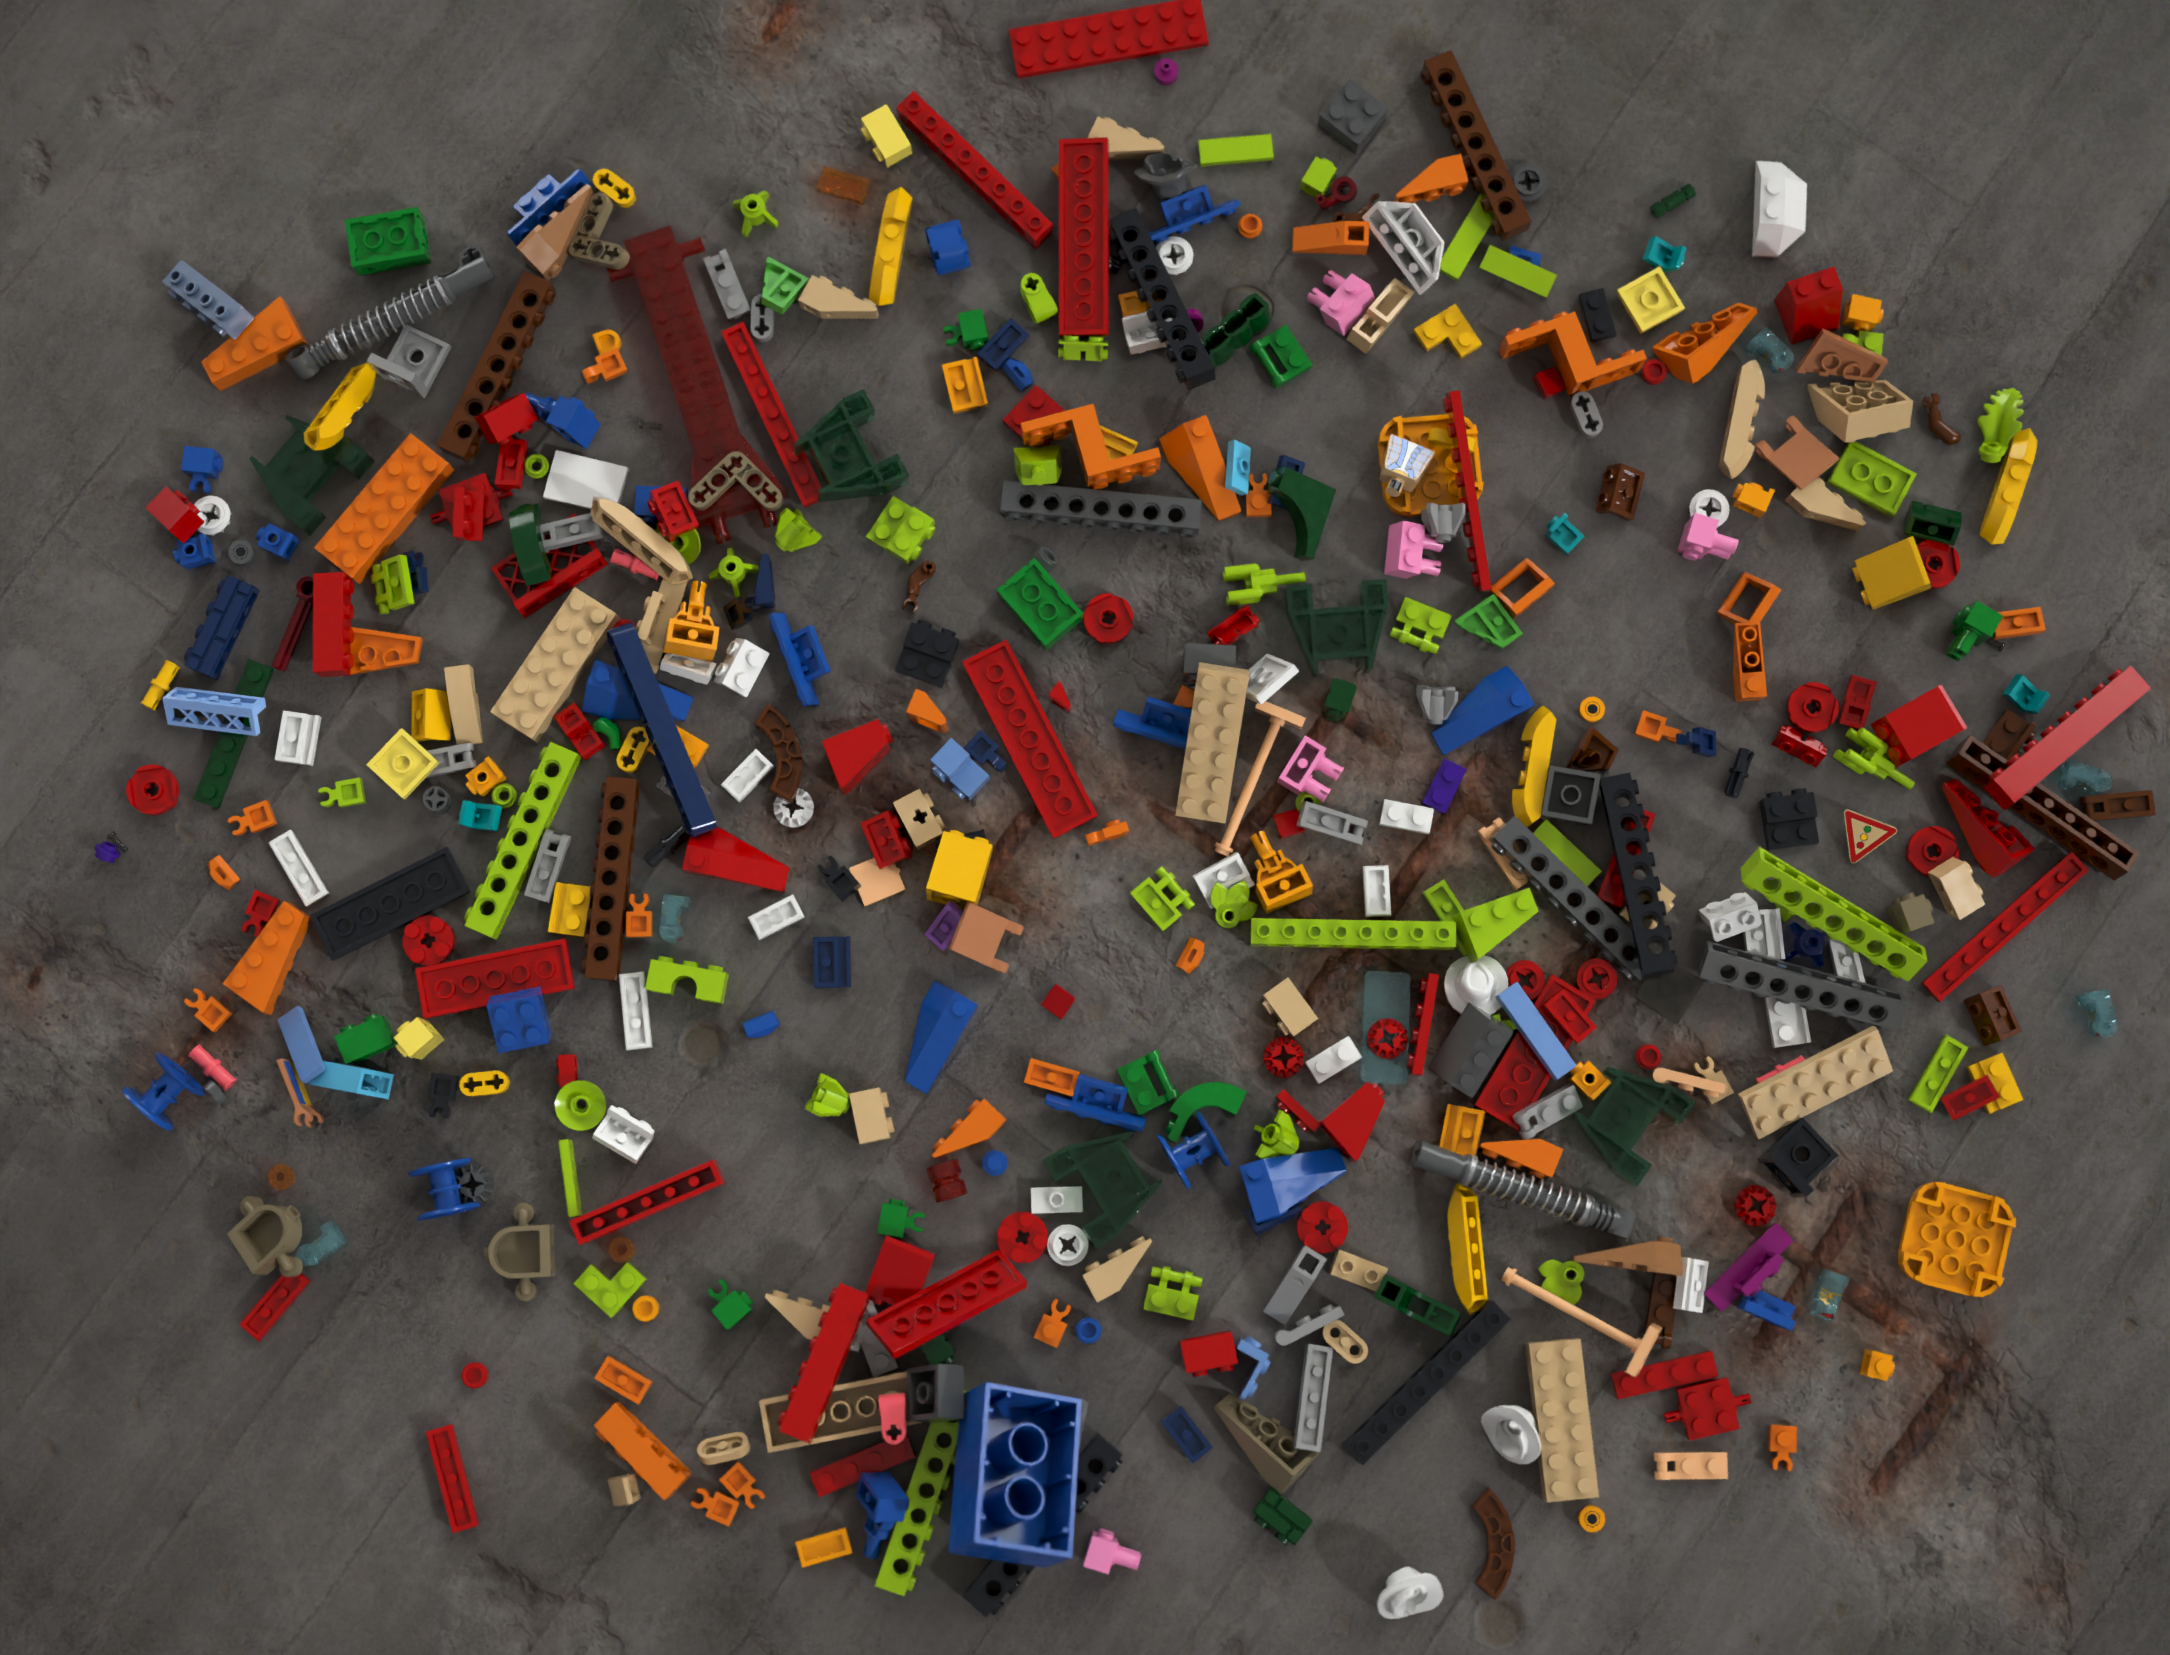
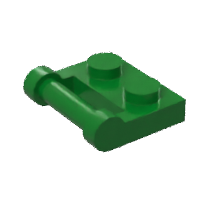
[1249,325,1313,389]
[1117,1050,1180,1115]

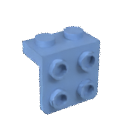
[1235,1335,1271,1401]

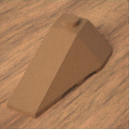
[516,184,594,281]
[1570,1236,1683,1276]

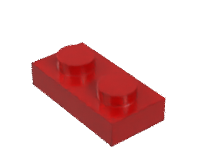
[495,439,528,489]
[1543,988,1597,1044]
[1941,1074,2000,1121]
[1275,1089,1321,1133]

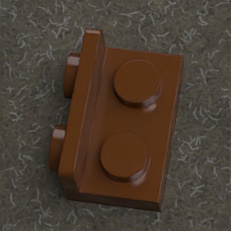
[1596,463,1645,521]
[1982,709,2037,760]
[1964,985,2022,1046]

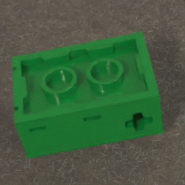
[345,207,432,276]
[996,558,1084,651]

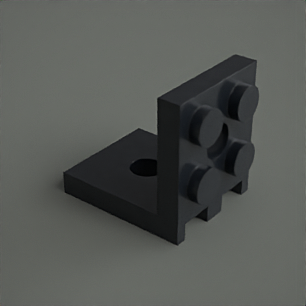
[1757,1118,1839,1198]

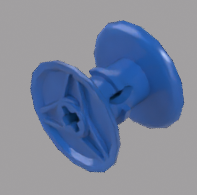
[122,1052,206,1131]
[1156,1111,1231,1190]
[408,1158,482,1221]

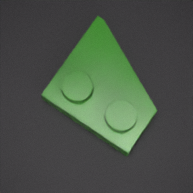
[761,257,809,315]
[1454,594,1523,650]

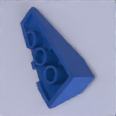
[582,660,694,721]
[1431,666,1535,756]
[905,981,978,1094]
[1239,1148,1347,1224]

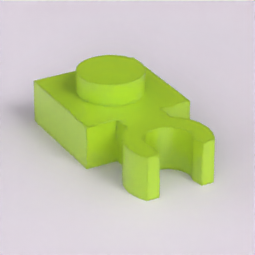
[318,777,366,808]

